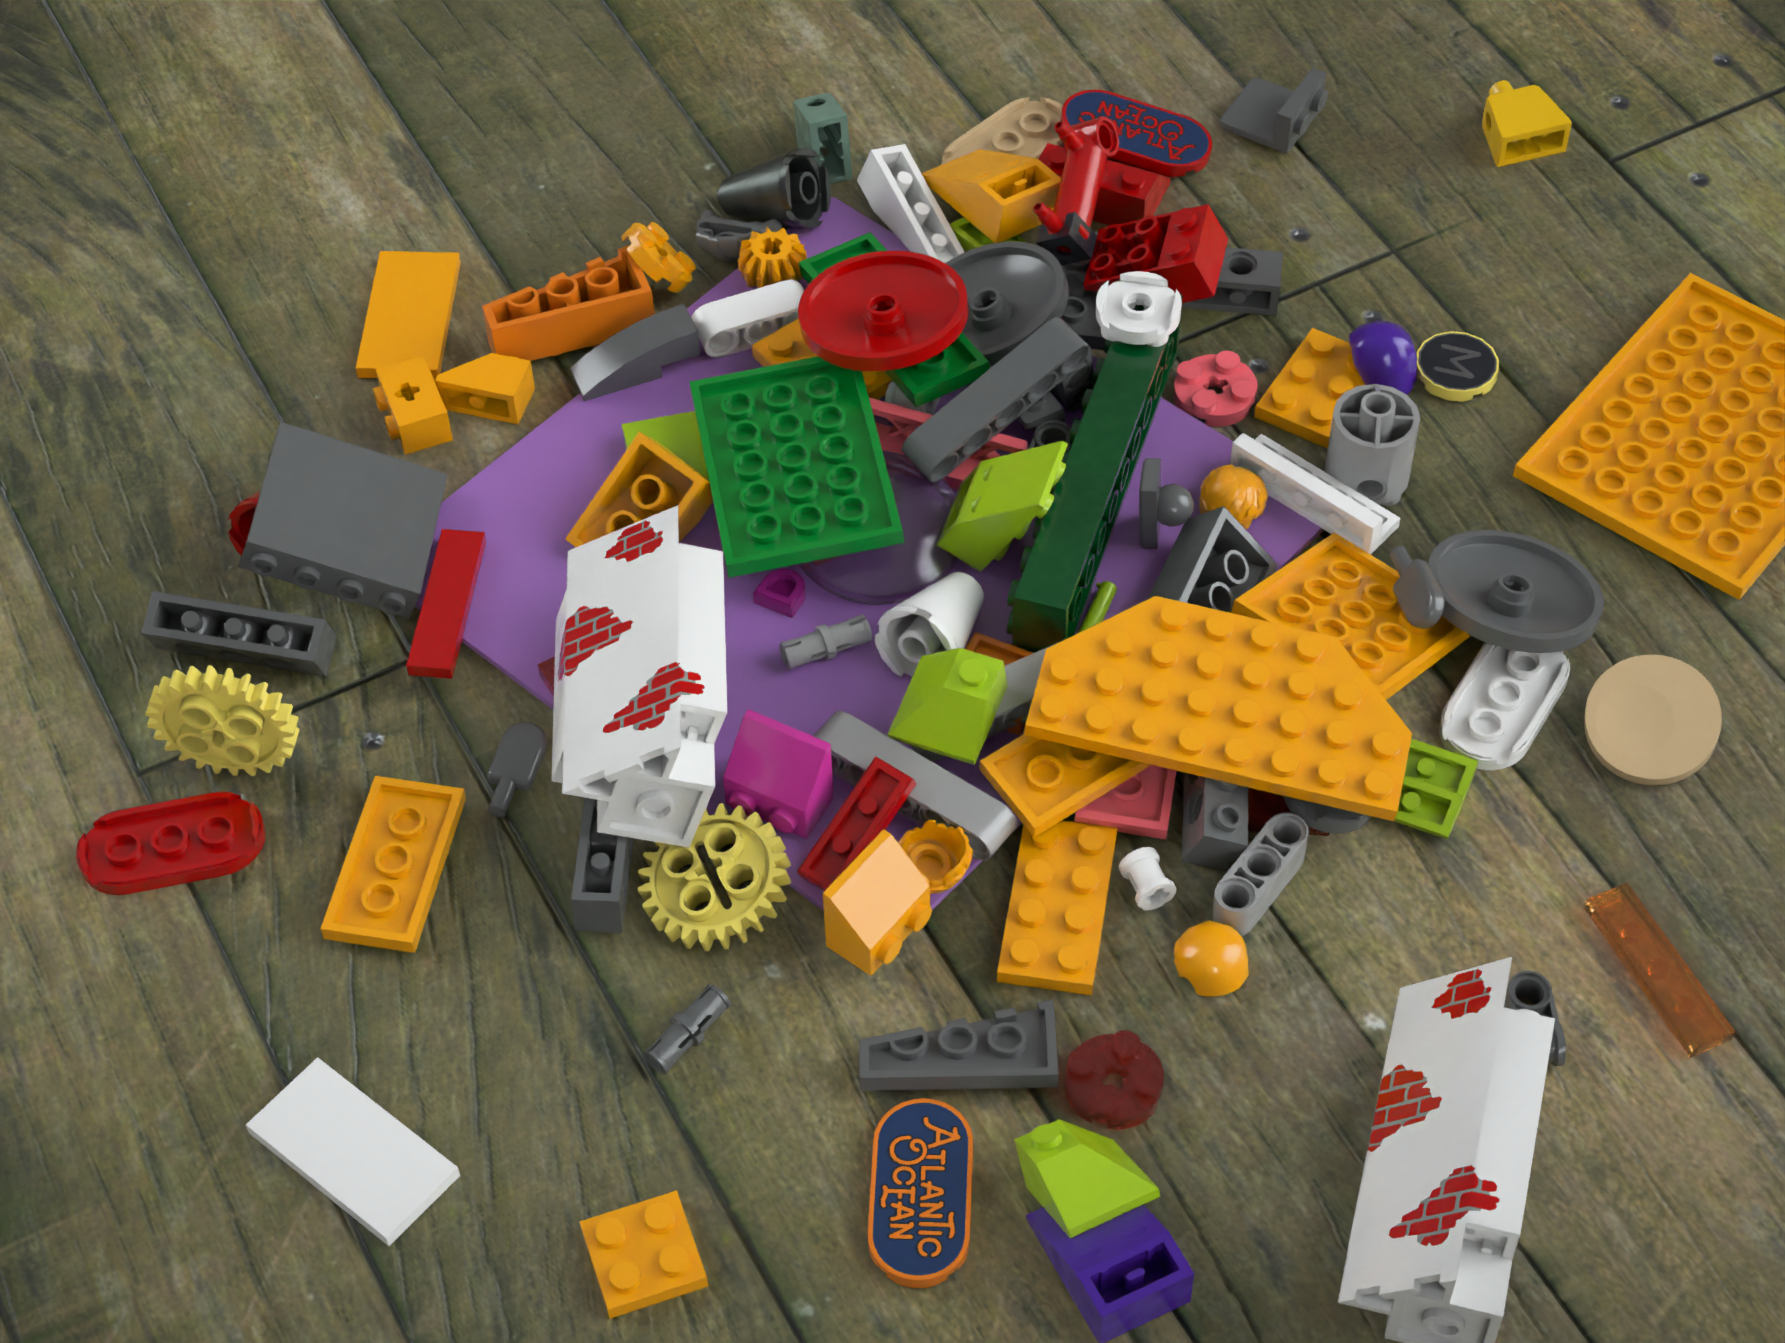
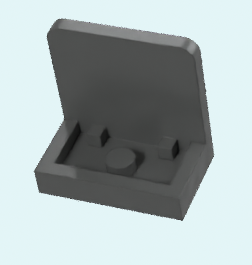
[1221,67,1328,154]

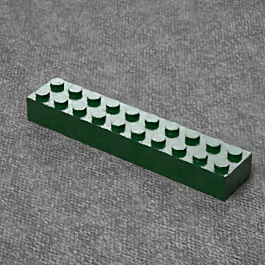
[1007,294,1183,653]

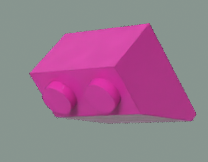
[723,709,834,839]

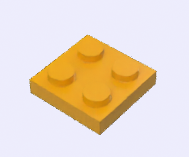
[579,1190,708,1319]

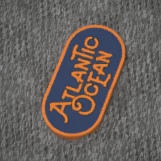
[868,1098,973,1288]

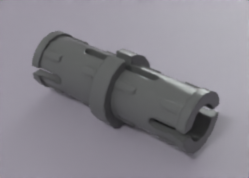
[643,984,731,1075]

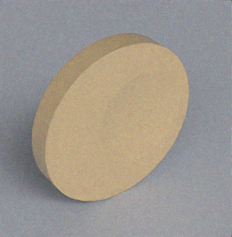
[1584,655,1722,785]

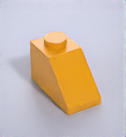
[435,353,535,425]

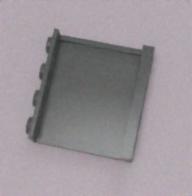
[238,421,448,618]

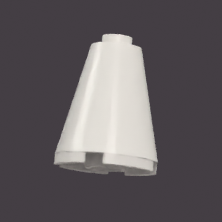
[875,572,984,677]

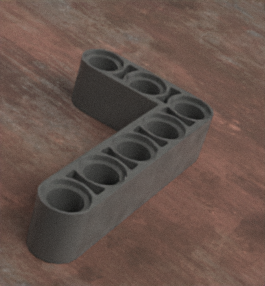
[902,317,1096,482]

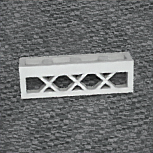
[1230,433,1401,555]

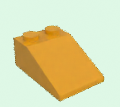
[565,432,713,547]

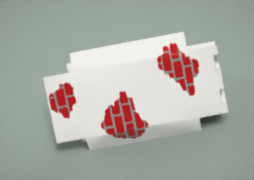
[552,505,727,847]
[1338,957,1555,1343]

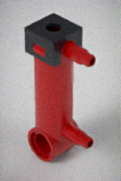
[1033,117,1119,266]

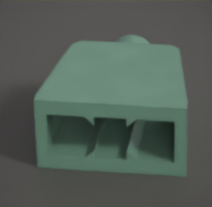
[793,93,853,184]

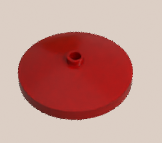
[798,251,969,371]

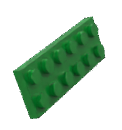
[799,232,990,407]

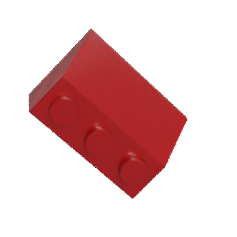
[1039,143,1171,225]

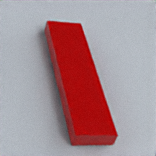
[406,529,486,679]

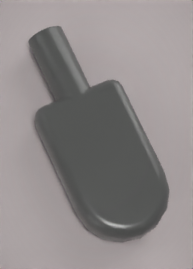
[1390,546,1445,629]
[487,722,547,817]

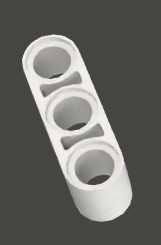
[691,280,804,358]

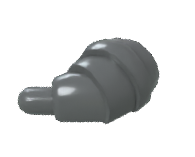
[696,210,782,262]

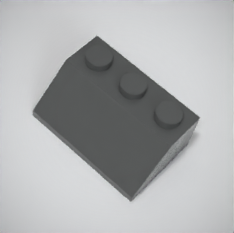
[1147,506,1278,613]

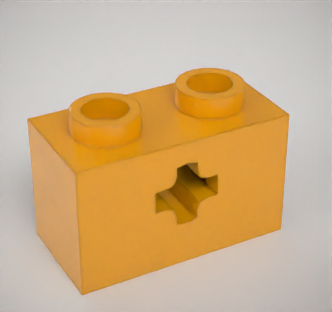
[372,355,453,455]

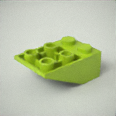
[936,441,1068,572]

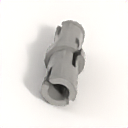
[779,614,873,670]

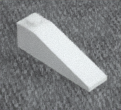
[857,144,964,263]

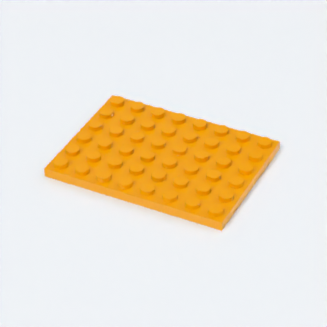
[1513,273,1785,600]

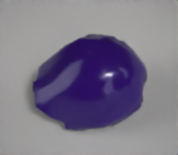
[1349,320,1417,395]

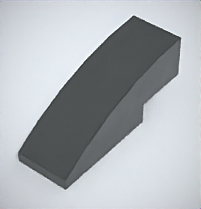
[570,304,700,401]

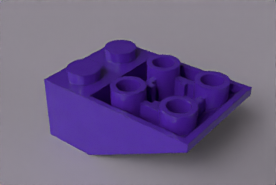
[1026,1204,1194,1343]

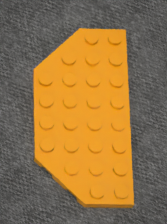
[1024,596,1412,821]

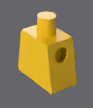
[1482,80,1572,167]

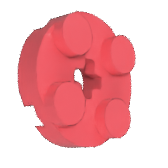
[1173,351,1258,427]

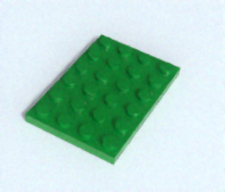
[689,356,904,578]

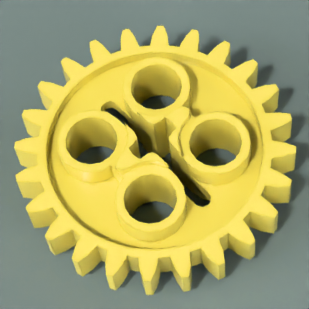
[145,665,300,776]
[638,803,791,951]

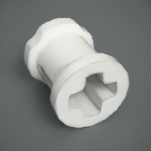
[1119,847,1177,910]

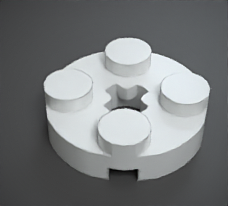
[1095,271,1182,347]

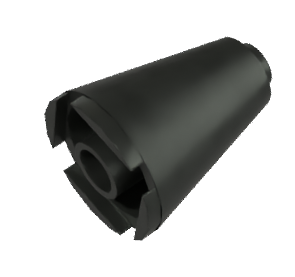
[717,147,831,229]

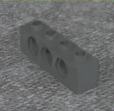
[1182,247,1283,316]
[142,591,337,677]
[1182,772,1248,871]
[571,798,634,933]

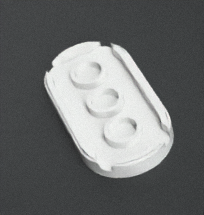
[1439,642,1570,770]

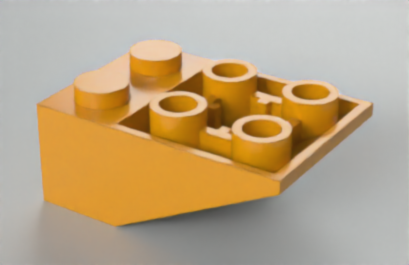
[921,149,1061,243]

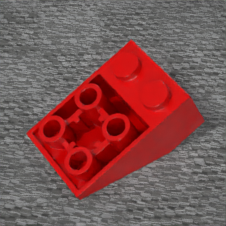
[1083,204,1228,303]

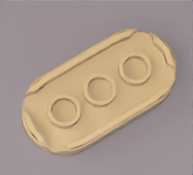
[941,97,1064,165]

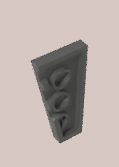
[859,999,1058,1091]

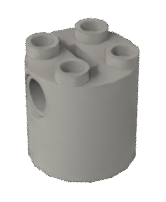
[1324,384,1420,506]

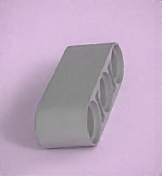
[1212,813,1309,936]

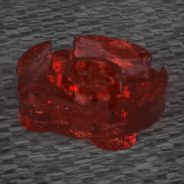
[1065,1030,1164,1130]

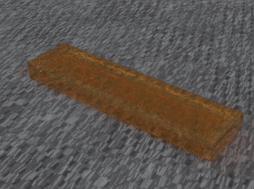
[1584,883,1735,1058]

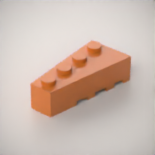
[482,244,655,361]

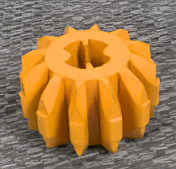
[738,227,807,288]

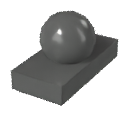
[1139,458,1194,549]

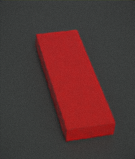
[796,756,917,891]

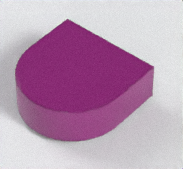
[753,569,806,618]

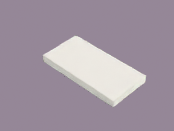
[246,1057,460,1246]

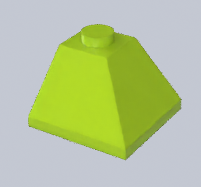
[888,648,1008,765]
[1014,1119,1161,1238]

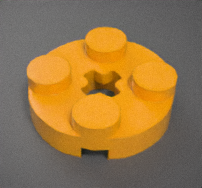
[621,222,696,293]

